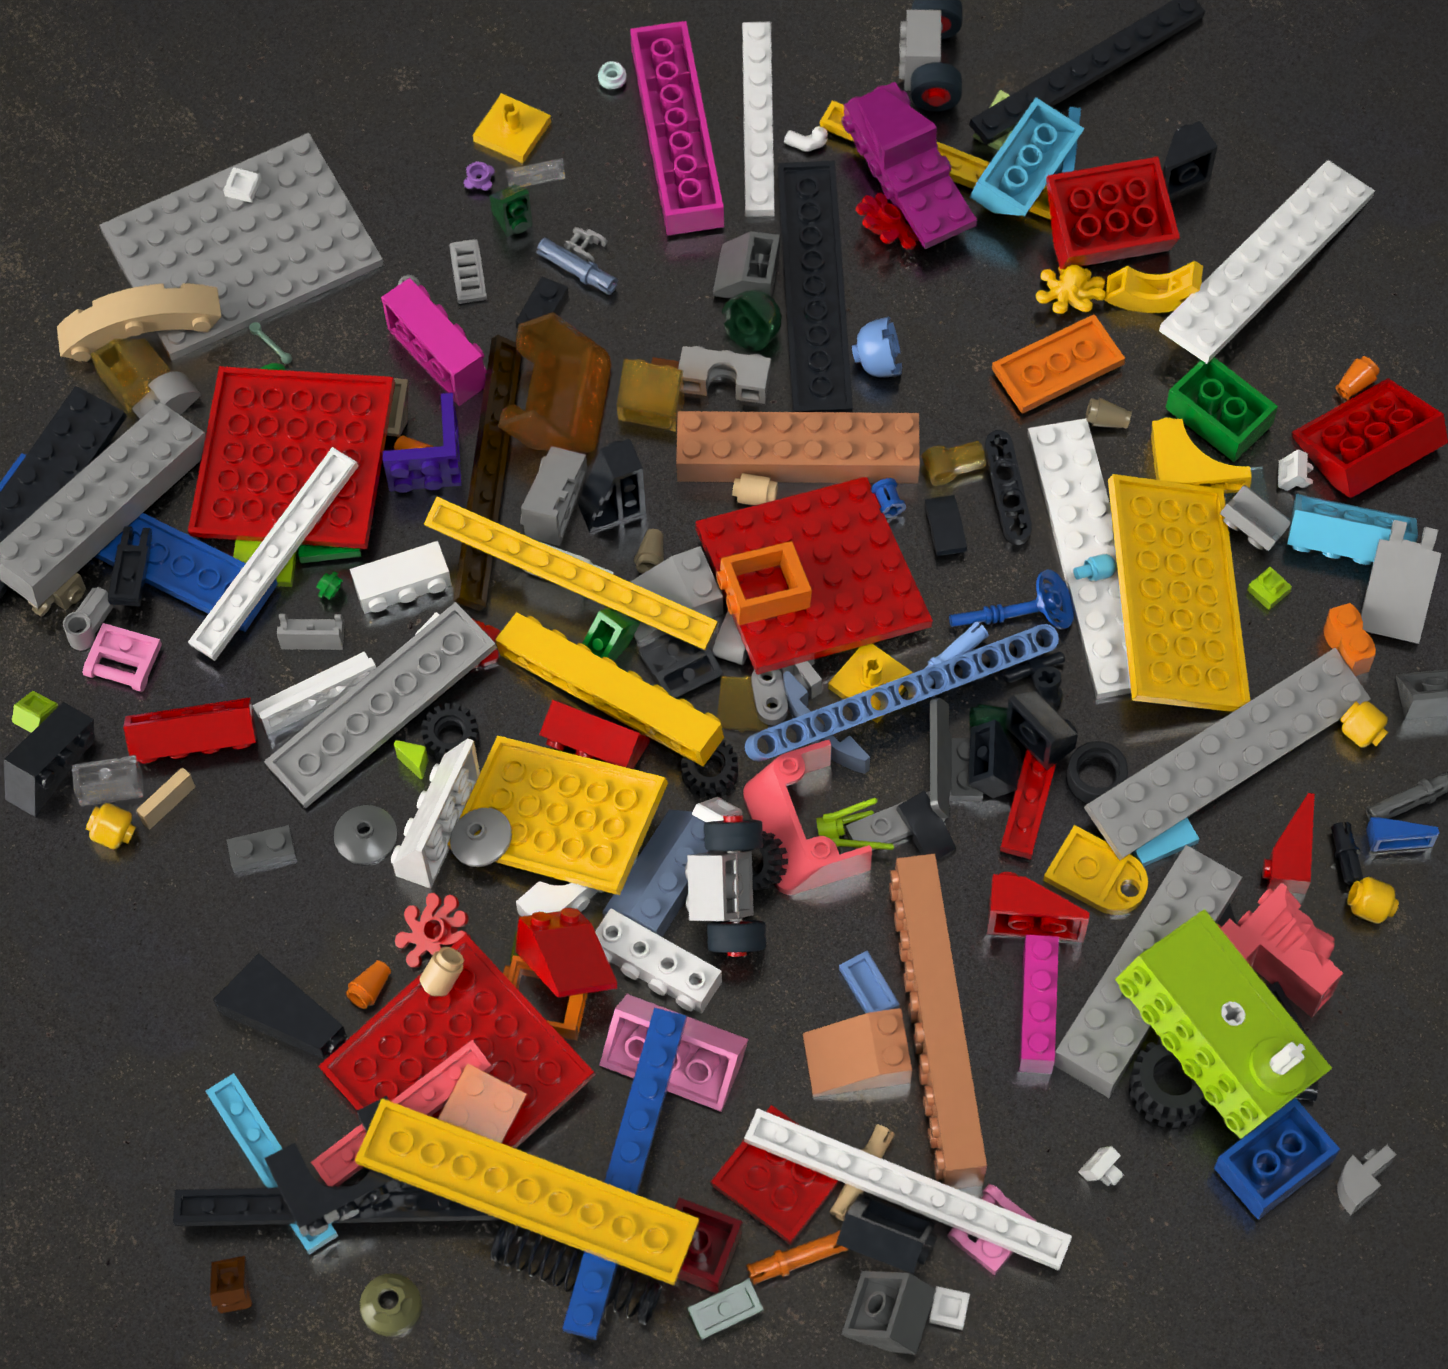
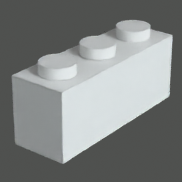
[350,541,452,614]

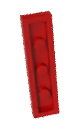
[1000,750,1056,859]

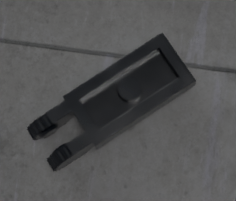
[108,526,152,606]

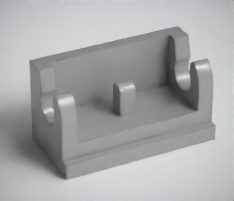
[277,614,345,650]

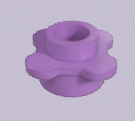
[464,162,494,191]

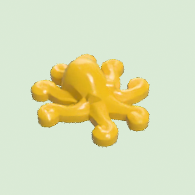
[1036,265,1106,313]

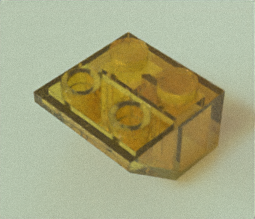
[90,339,171,413]
[617,359,685,431]

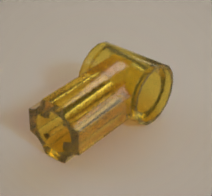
[921,441,986,486]

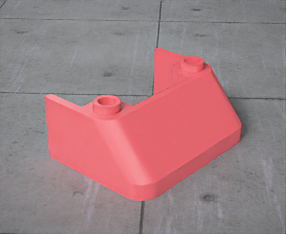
[743,739,872,895]

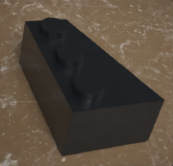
[577,439,646,533]
[4,702,95,817]

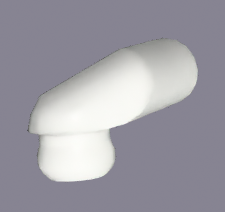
[784,127,828,152]

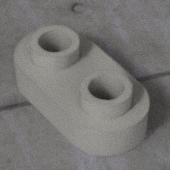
[751,669,788,725]

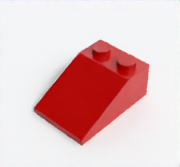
[987,872,1090,942]
[515,908,618,998]

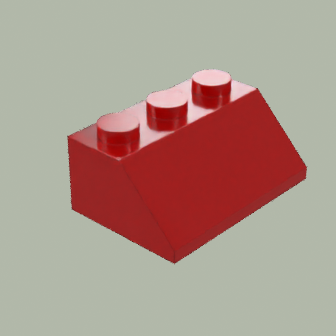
[539,700,651,769]

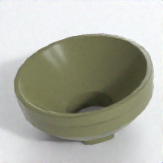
[360,1273,422,1337]

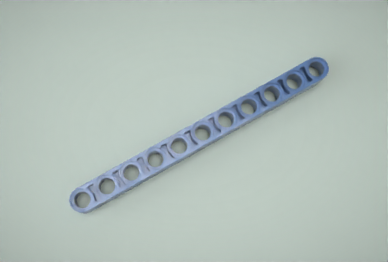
[745,624,1059,762]

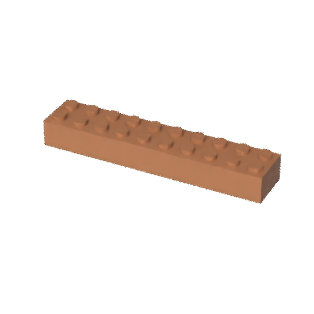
[889,854,987,1189]

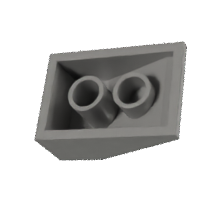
[630,546,723,644]

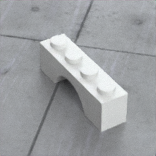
[516,854,638,916]

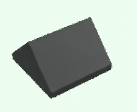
[1396,669,1448,720]

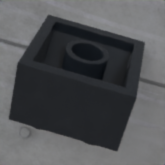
[1163,121,1218,198]
[1005,691,1078,770]

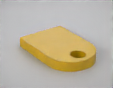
[1043,825,1148,915]

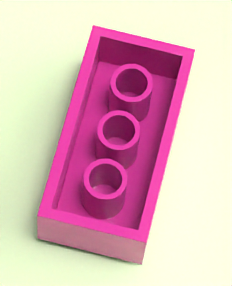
[381,278,487,406]

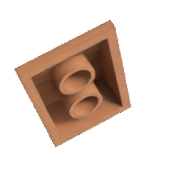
[803,1008,912,1097]

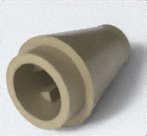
[1085,397,1131,429]
[634,529,664,574]

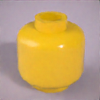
[1340,701,1388,748]
[86,803,136,850]
[1347,877,1399,924]

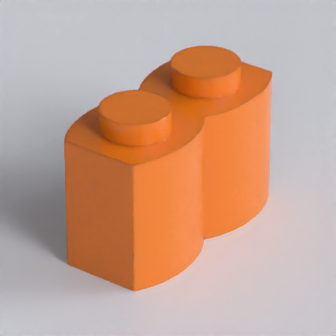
[1324,603,1376,676]

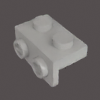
[1220,485,1292,551]

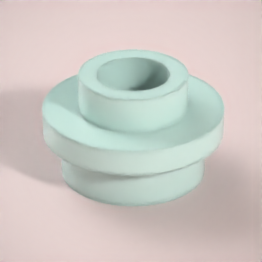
[598,62,626,89]

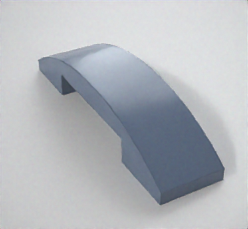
[783,671,870,774]

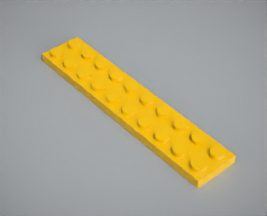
[355,1098,699,1285]

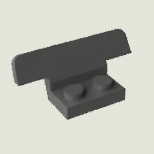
[930,698,983,818]

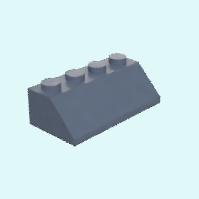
[603,810,712,937]

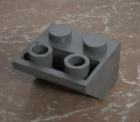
[713,231,780,303]

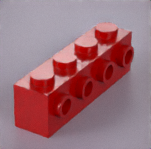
[123,697,257,763]

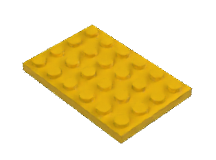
[448,735,668,895]

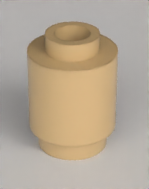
[732,473,778,506]
[420,947,464,996]

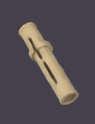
[829,1124,895,1221]

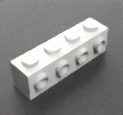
[595,908,722,1014]

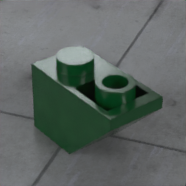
[490,184,533,237]

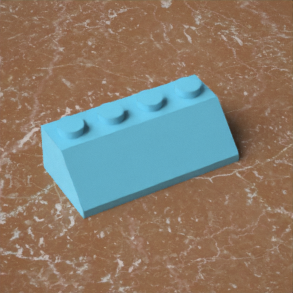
[970,98,1085,216]
[1287,494,1418,565]

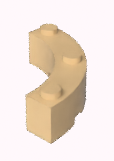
[57,283,221,362]

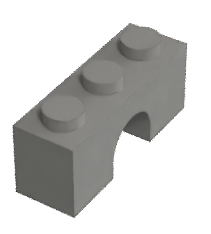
[677,346,771,404]

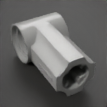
[63,587,115,651]

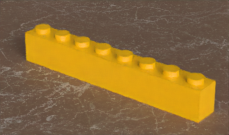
[495,612,724,767]

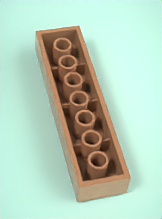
[676,411,920,484]

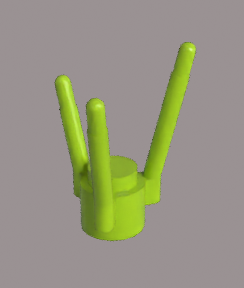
[816,798,894,850]

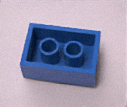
[1214,1098,1340,1220]

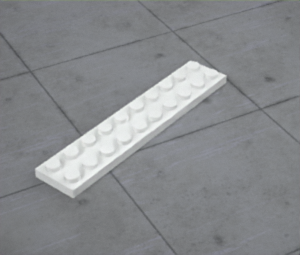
[1159,160,1375,363]
[1027,419,1131,699]

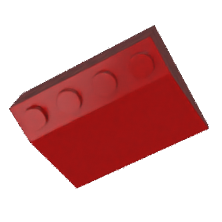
[1046,157,1180,270]
[1291,378,1448,498]

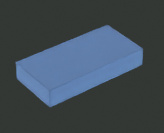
[839,951,900,1014]

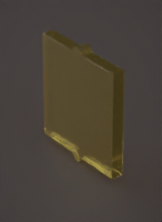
[717,675,770,733]

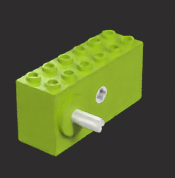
[1115,909,1332,1139]

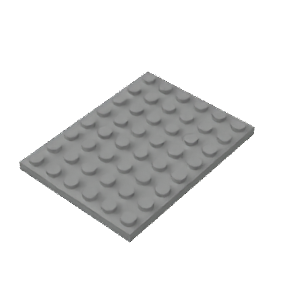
[100,133,384,361]

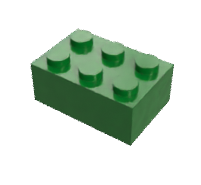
[1165,357,1278,462]

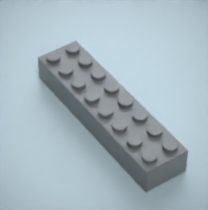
[0,401,205,608]
[1054,845,1243,1098]

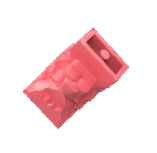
[1217,883,1343,1018]

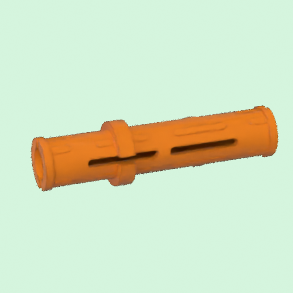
[746,1230,848,1285]

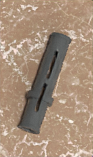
[1365,771,1448,821]

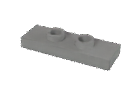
[845,791,945,851]

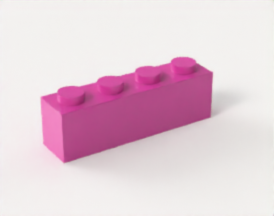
[1019,935,1059,1074]

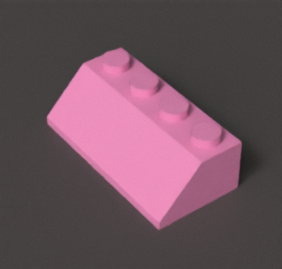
[599,994,749,1112]

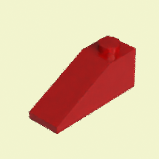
[1262,793,1315,894]

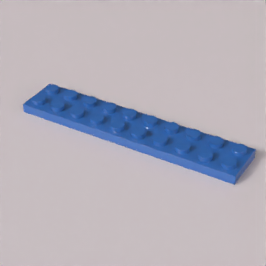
[0,453,278,632]

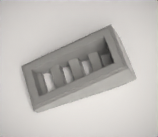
[449,239,487,304]

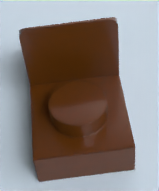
[210,1256,252,1313]

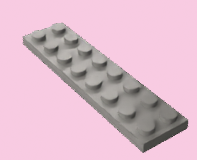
[264,602,497,809]

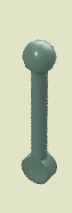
[249,322,292,364]

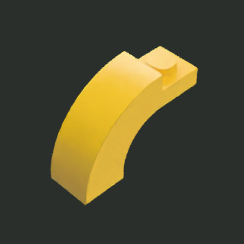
[1104,261,1203,313]

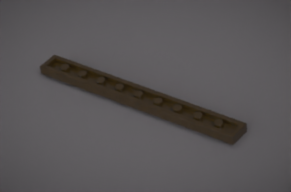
[453,334,523,611]

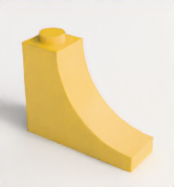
[1151,418,1252,494]

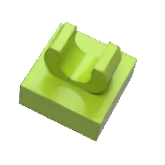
[1247,567,1292,610]

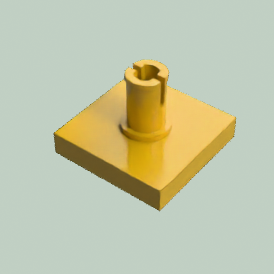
[473,93,551,163]
[828,644,913,723]

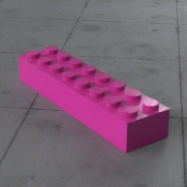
[630,21,724,235]

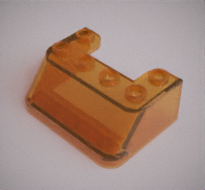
[498,312,611,454]

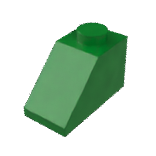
[582,608,641,661]

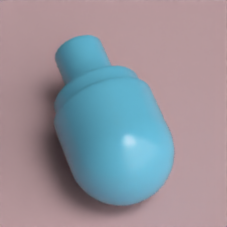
[1073,554,1117,581]

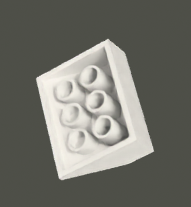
[391,739,480,889]

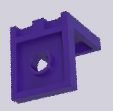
[383,393,462,493]

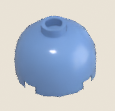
[852,317,902,378]

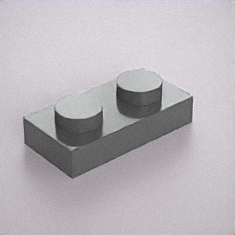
[226,825,296,873]

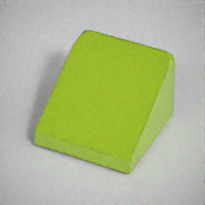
[12,691,58,733]
[394,740,429,779]

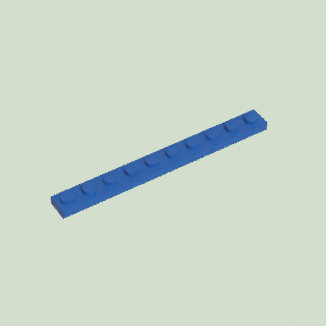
[562,1008,687,1340]

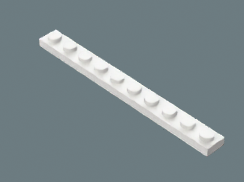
[744,1108,1072,1270]

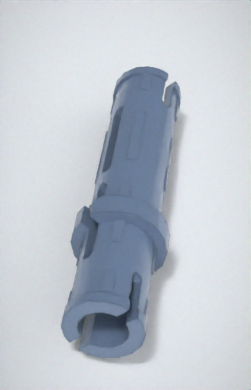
[537,238,618,295]

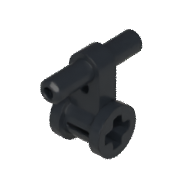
[1005,651,1065,707]

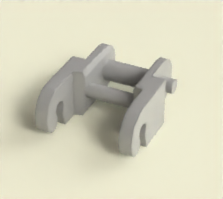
[563,227,608,262]

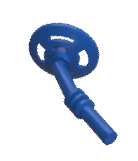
[949,570,1074,629]

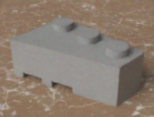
[520,446,587,546]

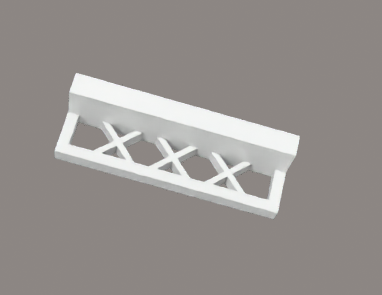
[252,651,376,735]

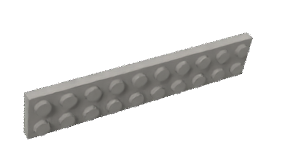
[1084,648,1371,860]

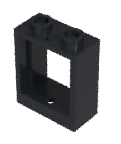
[836,1194,937,1274]

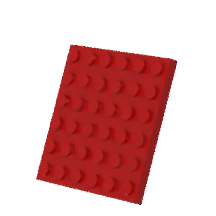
[188,366,396,549]
[695,477,933,675]
[318,934,596,1149]

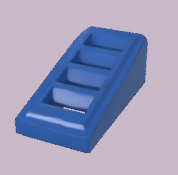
[1366,817,1439,852]

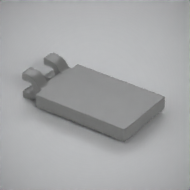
[1361,520,1442,644]

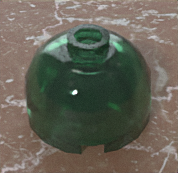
[722,290,782,351]

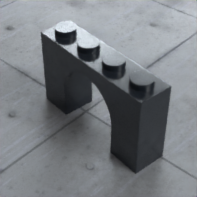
[264,1096,413,1237]

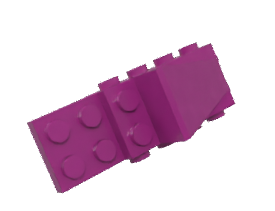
[841,82,977,249]

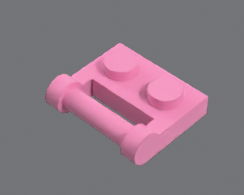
[83,623,162,692]
[947,1184,1036,1275]

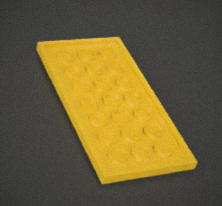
[1108,474,1250,712]

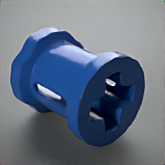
[871,478,906,518]

